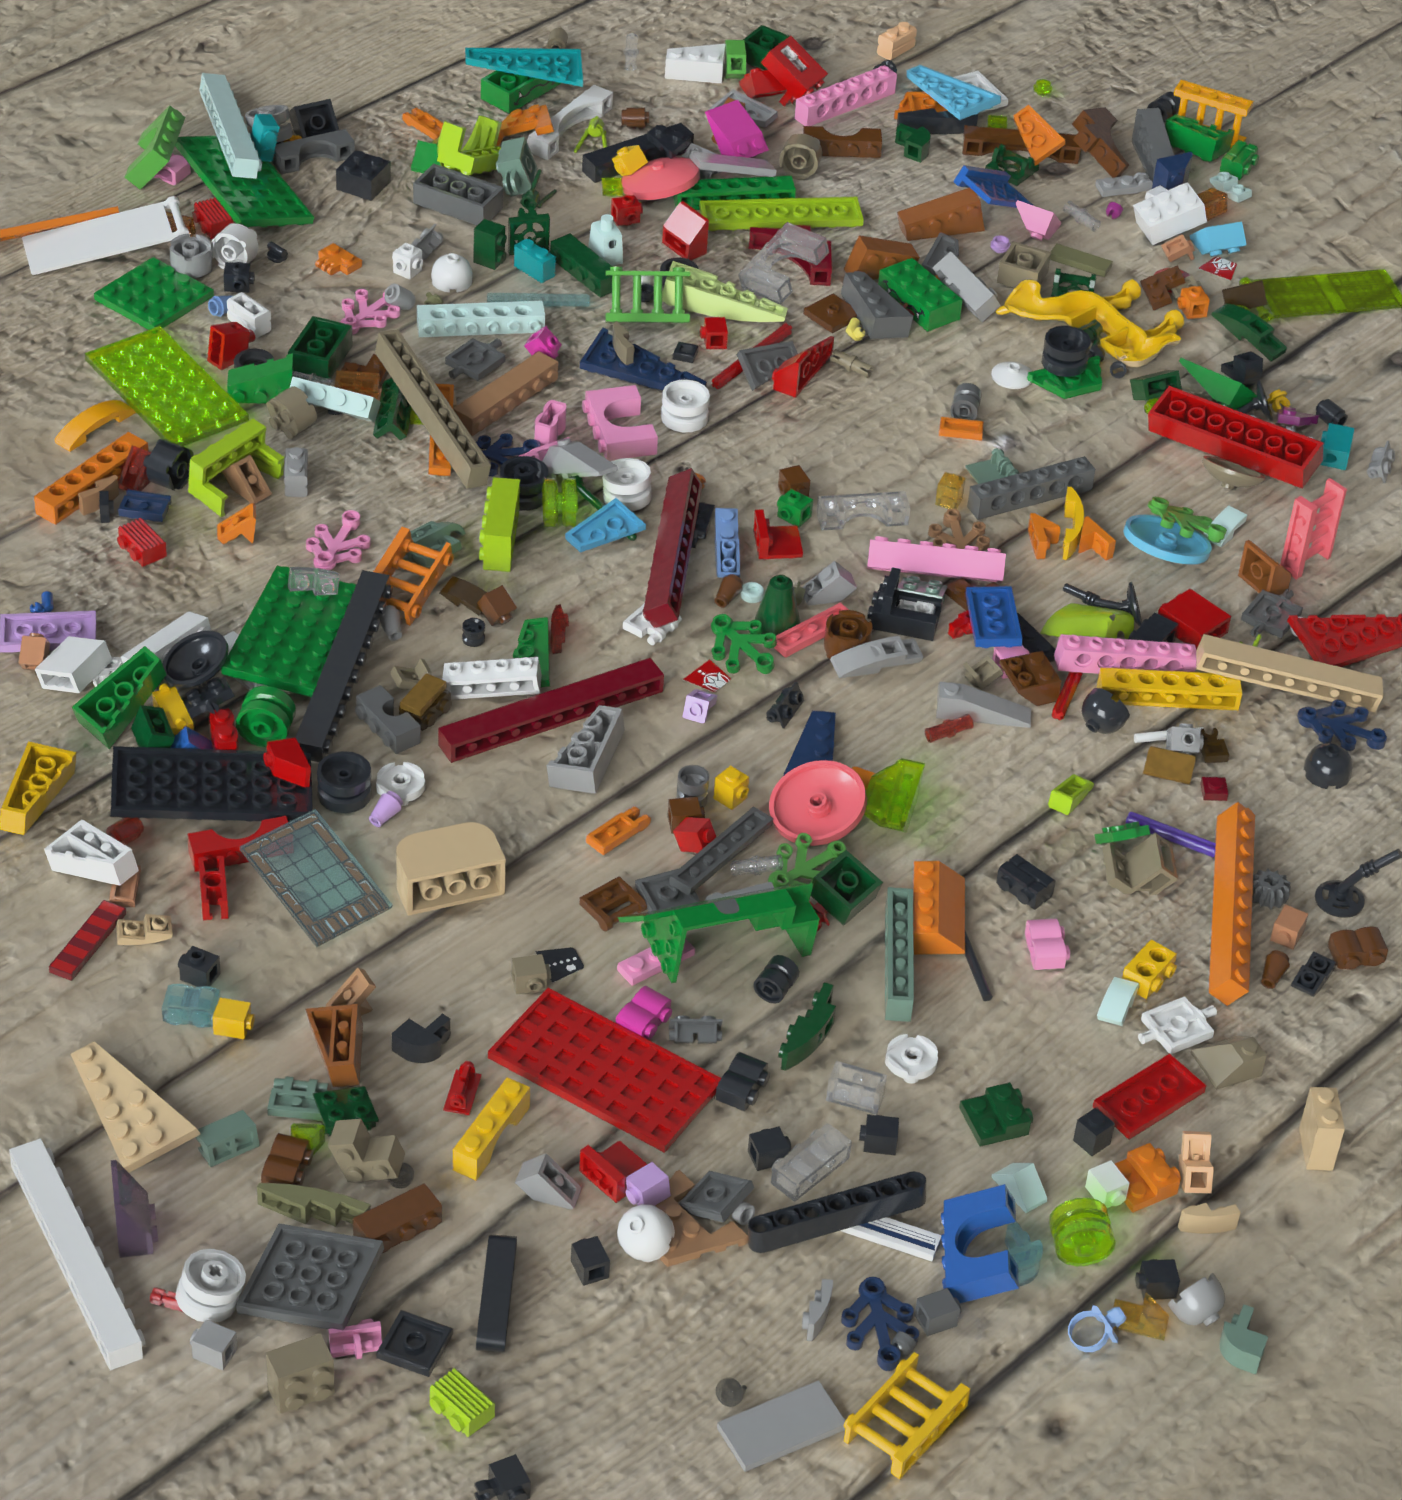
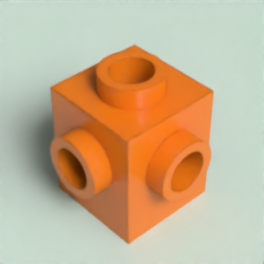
[1178,286,1210,319]

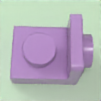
[683,689,718,723]

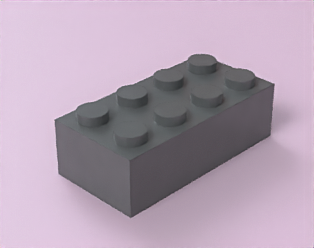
[413,164,504,226]

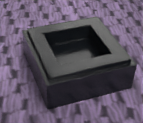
[673,342,699,363]

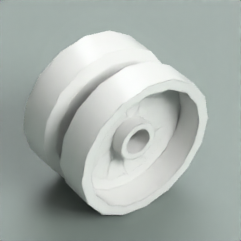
[661,380,710,433]
[602,458,652,511]
[175,1249,246,1323]

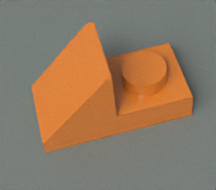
[217,503,256,544]
[1028,513,1061,559]
[1078,516,1116,561]

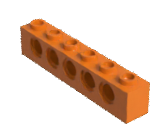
[34,432,149,525]

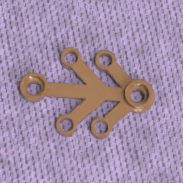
[928,508,990,551]

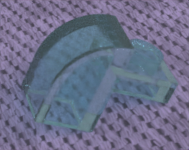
[1004,1222,1043,1287]

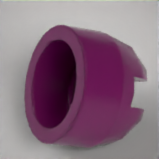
[1106,202,1123,219]

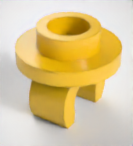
[1267,389,1290,412]

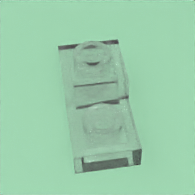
[288,567,340,596]

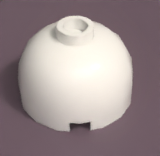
[431,253,473,292]
[617,1204,675,1262]

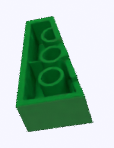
[72,646,166,750]

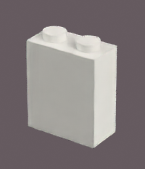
[35,636,112,693]

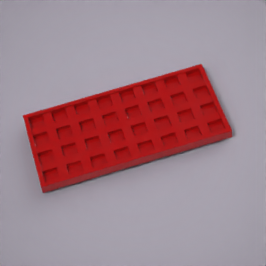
[488,988,721,1153]

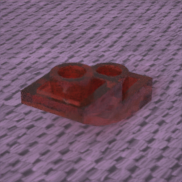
[550,604,569,654]

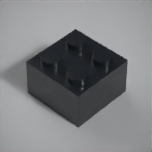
[336,150,391,201]

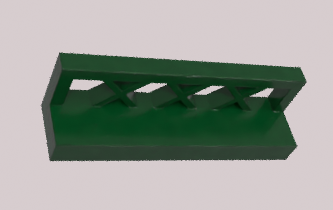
[373,377,412,441]

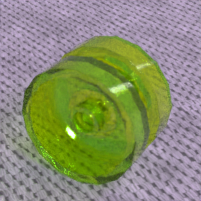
[542,478,578,528]
[1049,1198,1116,1266]

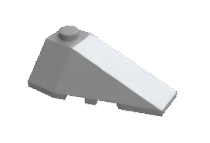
[542,438,618,479]

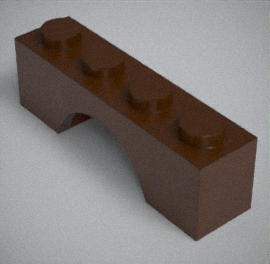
[803,126,882,158]

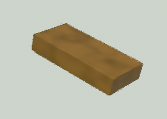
[400,673,447,717]

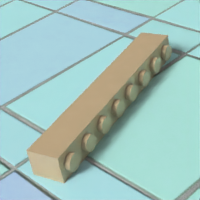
[1196,634,1383,712]

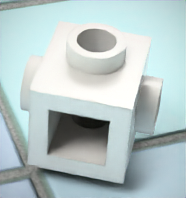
[392,243,423,280]

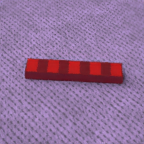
[49,900,126,981]

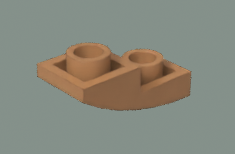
[78,475,119,516]

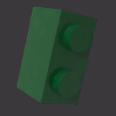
[473,219,507,270]
[1130,370,1182,400]
[131,705,175,748]

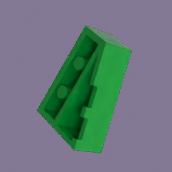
[1165,114,1235,162]

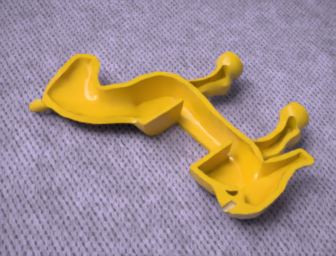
[996,279,1184,368]

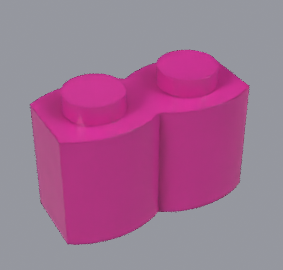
[616,985,672,1039]

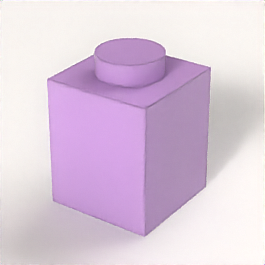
[626,1162,671,1206]

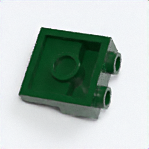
[959,1082,1033,1147]

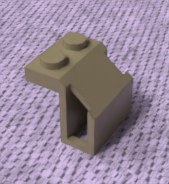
[1102,833,1178,895]

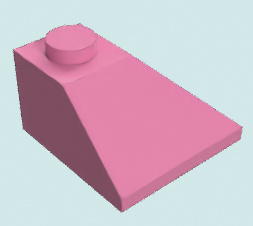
[1016,200,1061,241]

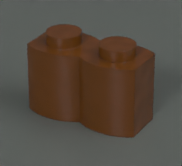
[1328,926,1388,970]
[261,1133,313,1186]

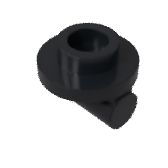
[267,241,288,263]

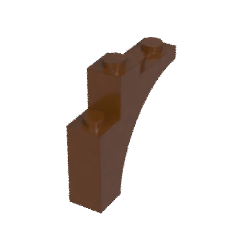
[1072,107,1129,178]

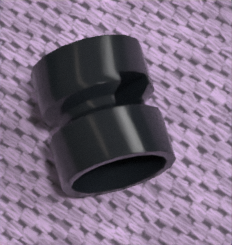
[1147,91,1181,123]
[753,955,800,1004]

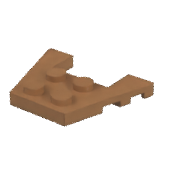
[655,1170,748,1267]

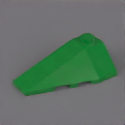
[1179,358,1257,410]

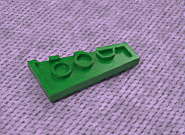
[513,617,550,688]

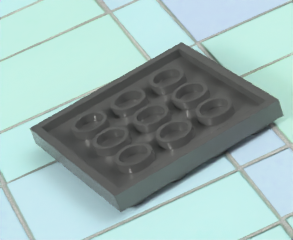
[236,1223,384,1330]

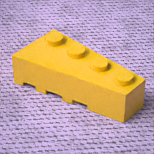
[0,741,77,835]

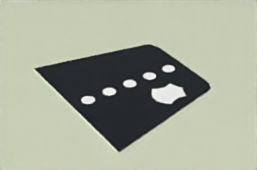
[535,947,584,983]

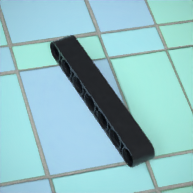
[748,1171,926,1253]

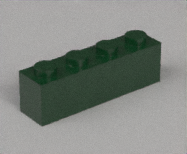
[550,233,613,298]

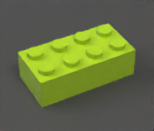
[479,477,520,572]

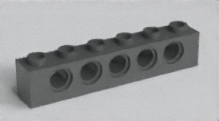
[967,456,1096,520]

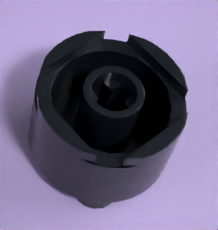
[143,439,194,491]

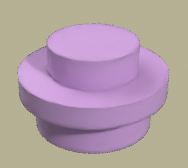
[990,235,1011,253]

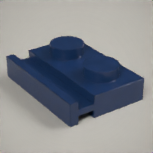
[118,489,172,522]

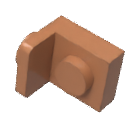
[1161,234,1195,262]

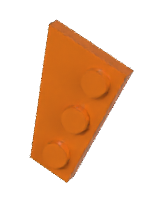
[1013,105,1065,166]

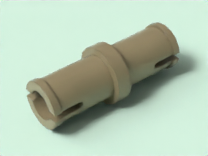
[830,349,874,378]

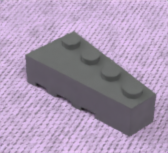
[1131,108,1174,182]
[841,271,913,339]

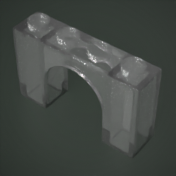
[738,222,829,305]

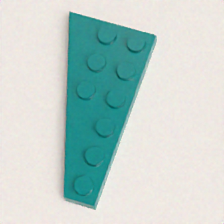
[465,47,583,87]

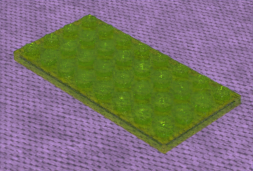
[85,326,249,446]

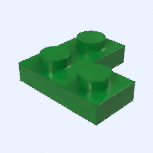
[1094,821,1150,844]

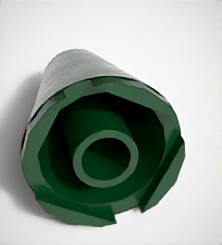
[755,575,800,636]

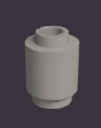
[384,284,415,310]

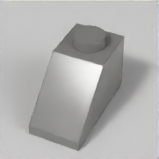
[515,1153,582,1209]

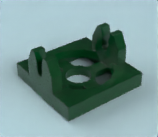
[985,144,1040,186]
[508,207,550,256]
[1051,268,1097,297]

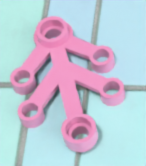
[340,289,400,335]
[306,510,371,571]

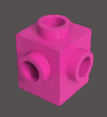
[524,326,562,359]

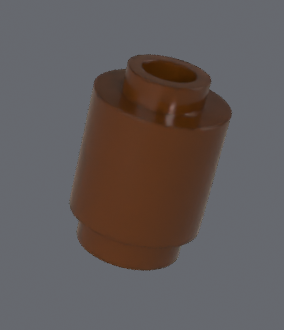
[622,108,650,127]

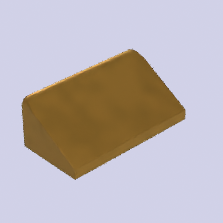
[1143,746,1196,785]

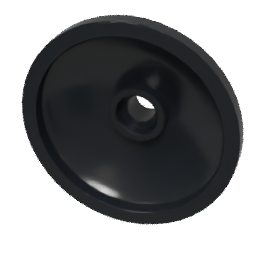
[162,631,229,688]

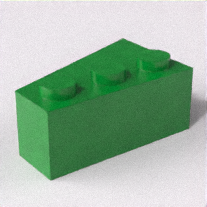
[227,353,294,404]

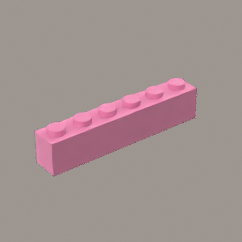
[867,536,1006,583]

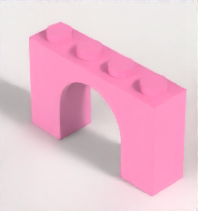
[582,385,658,461]

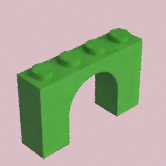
[124,105,186,190]

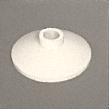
[991,362,1032,389]

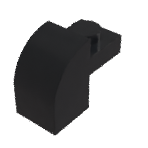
[1221,351,1263,386]
[392,1013,451,1063]

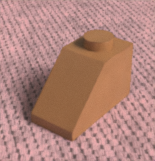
[222,455,272,504]

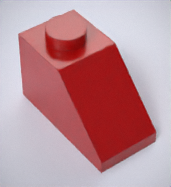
[263,737,311,787]

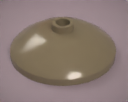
[1202,456,1266,490]

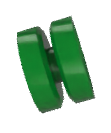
[236,686,296,748]

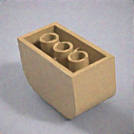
[396,822,506,916]

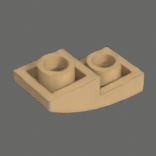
[116,914,173,945]
[1178,1203,1241,1234]

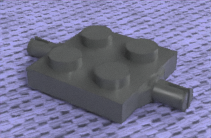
[445,338,505,381]
[1241,589,1303,638]

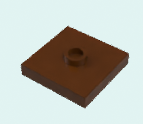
[803,293,857,333]

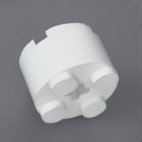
[211,223,259,269]

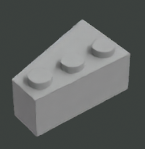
[933,251,1001,322]

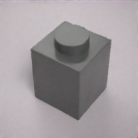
[915,1288,961,1336]

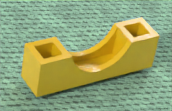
[453,1077,530,1181]

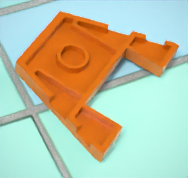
[497,105,554,146]

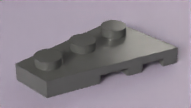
[922,232,959,276]
[736,341,798,391]

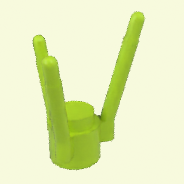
[574,116,607,153]

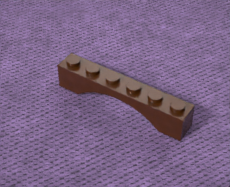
[962,125,1081,164]

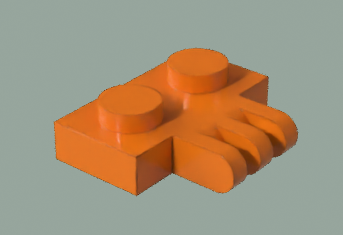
[315,243,362,275]

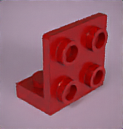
[753,509,803,559]
[579,1141,648,1203]

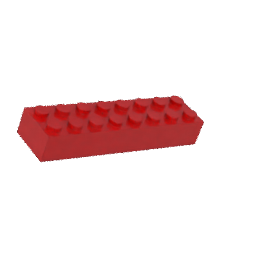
[1148,386,1324,489]

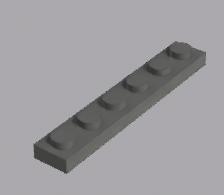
[669,806,773,896]

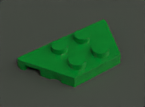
[1027,356,1102,399]

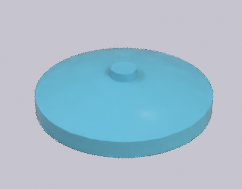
[1123,515,1212,565]

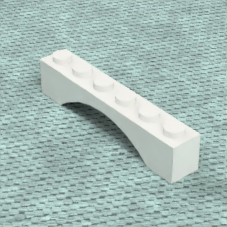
[527,85,613,161]

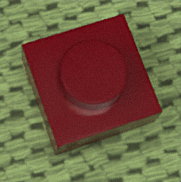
[1200,777,1229,801]

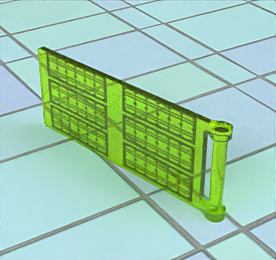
[1239,269,1402,322]

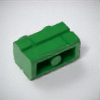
[1219,140,1259,180]

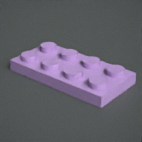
[0,611,96,653]

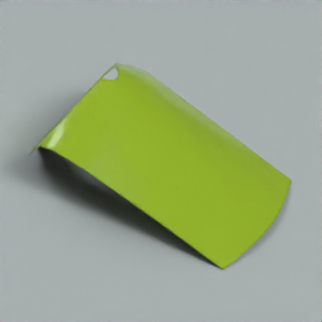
[1040,603,1134,639]

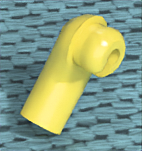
[846,318,865,341]

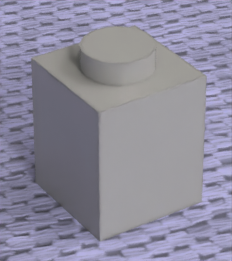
[190,1320,237,1370]

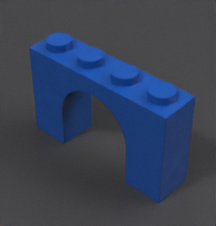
[941,1184,1019,1303]

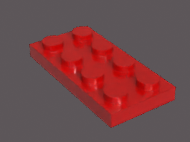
[1093,1053,1207,1140]

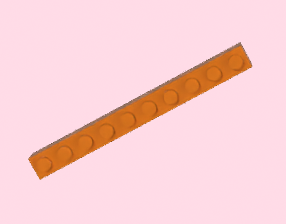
[1209,802,1255,1006]

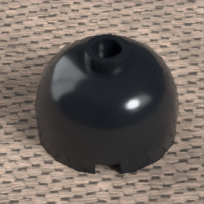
[1081,688,1130,734]
[1304,743,1352,789]

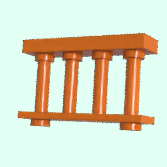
[373,527,454,626]

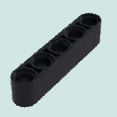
[476,1234,517,1353]

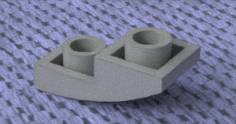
[802,1279,833,1341]

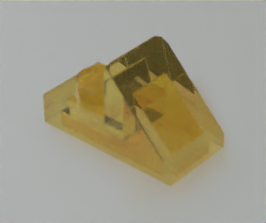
[1113,1293,1169,1341]

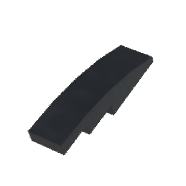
[896,108,978,134]

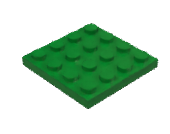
[94,257,214,333]

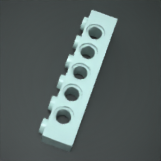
[417,301,545,337]

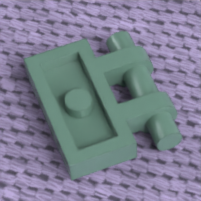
[267,1076,329,1121]

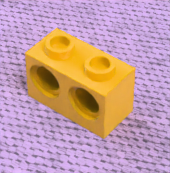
[1122,939,1177,1000]

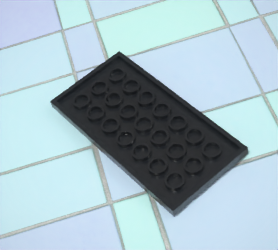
[110,746,313,822]

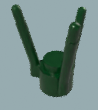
[520,169,557,210]
[1079,319,1103,346]

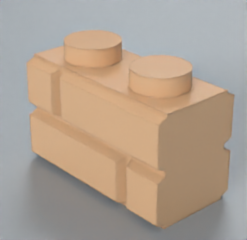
[877,22,917,60]

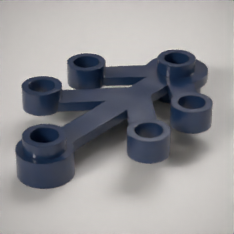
[476,433,540,477]
[1297,700,1387,751]
[841,1276,919,1371]

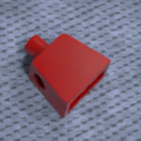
[207,322,256,370]

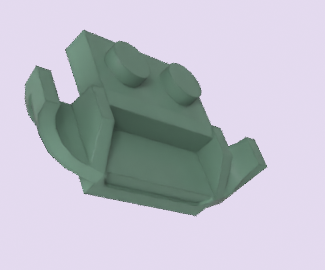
[403,521,466,567]

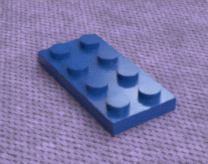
[966,586,1022,648]

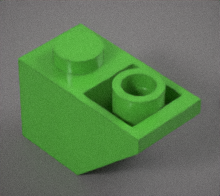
[725,40,746,79]

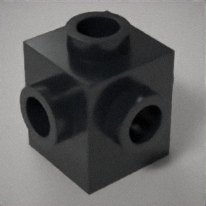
[223,262,255,293]

